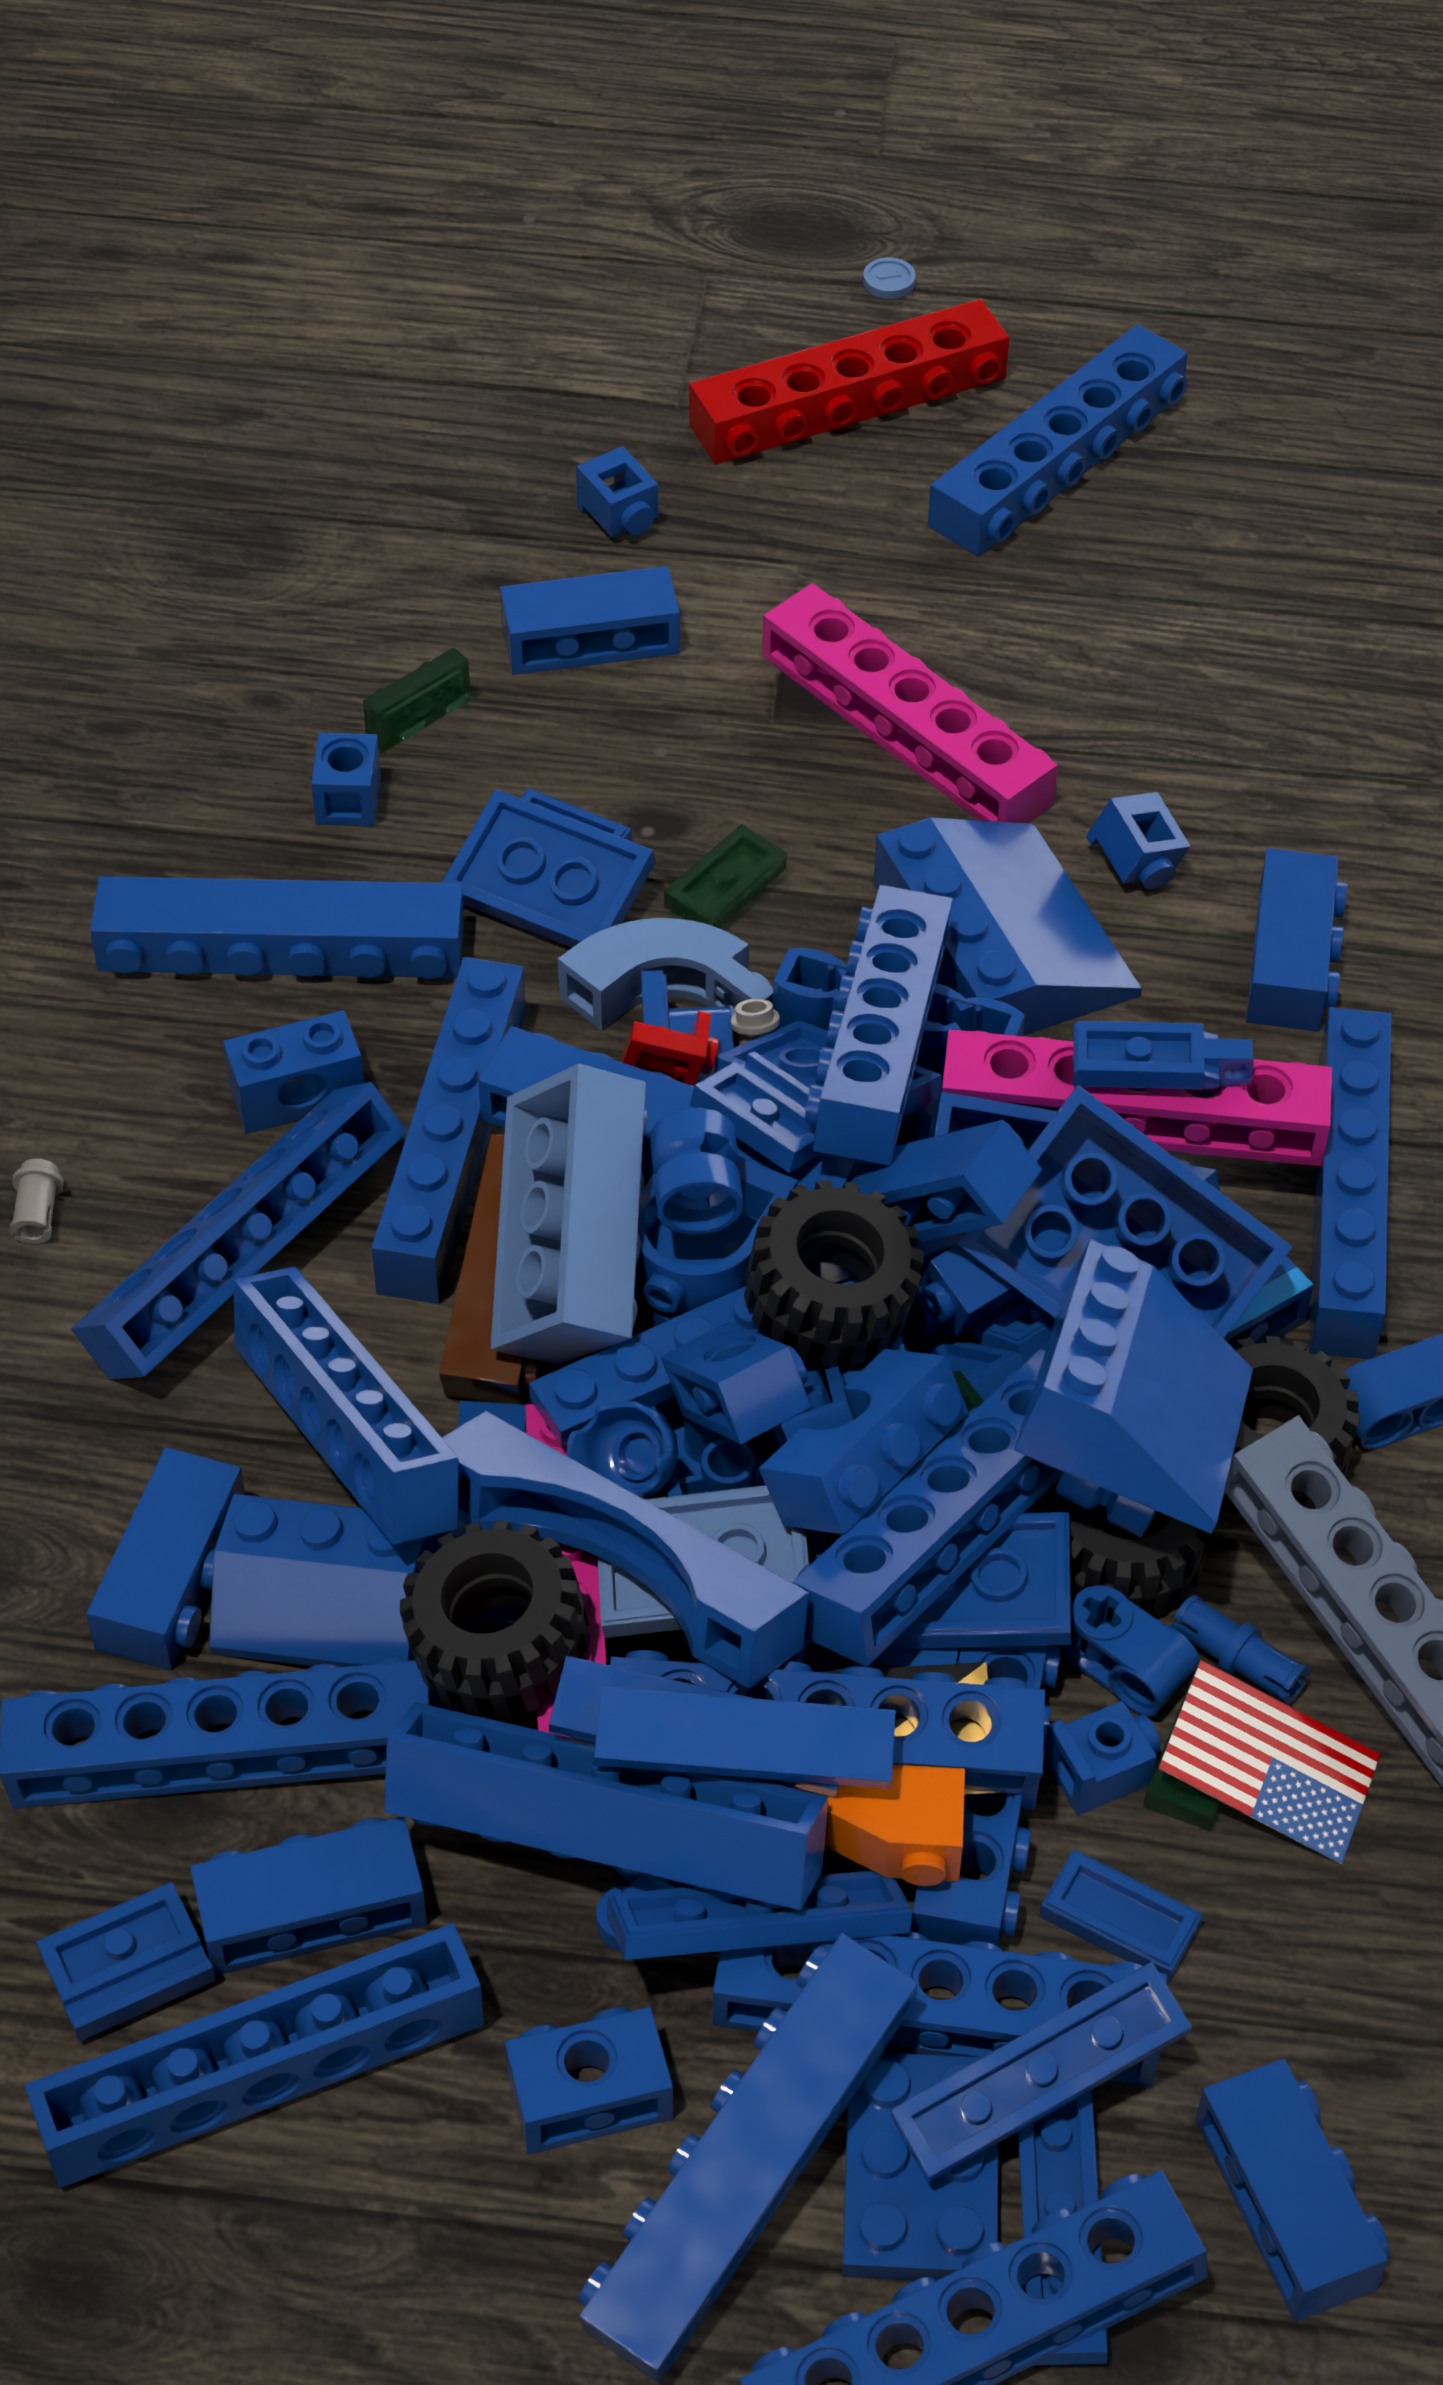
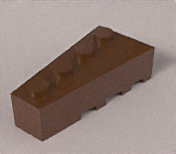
[439,1134,543,1405]

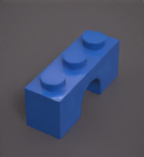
[759,1349,969,1535]

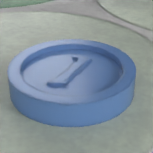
[863,257,915,299]

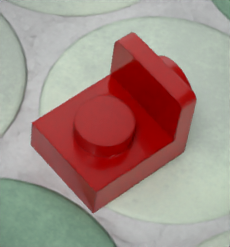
[620,1010,718,1086]

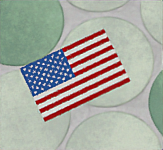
[1158,1660,1380,1864]

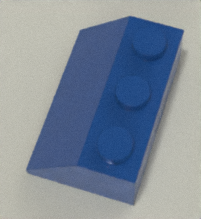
[209,1494,440,1667]

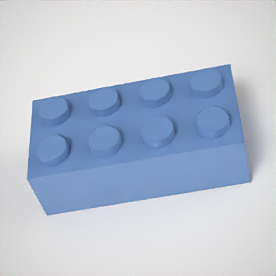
[490,1064,648,1365]

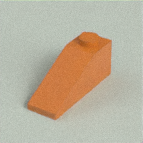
[745,1764,965,1886]

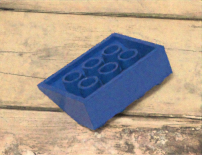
[873,817,1142,1036]
[957,1085,1293,1338]
[1014,1239,1253,1533]

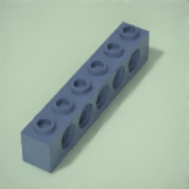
[1224,1415,1443,1787]

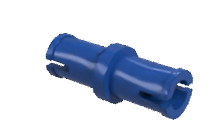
[1171,1594,1310,1705]

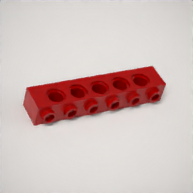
[689,299,1010,465]

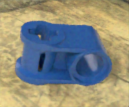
[1062,1585,1199,1717]

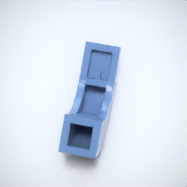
[558,918,773,1031]

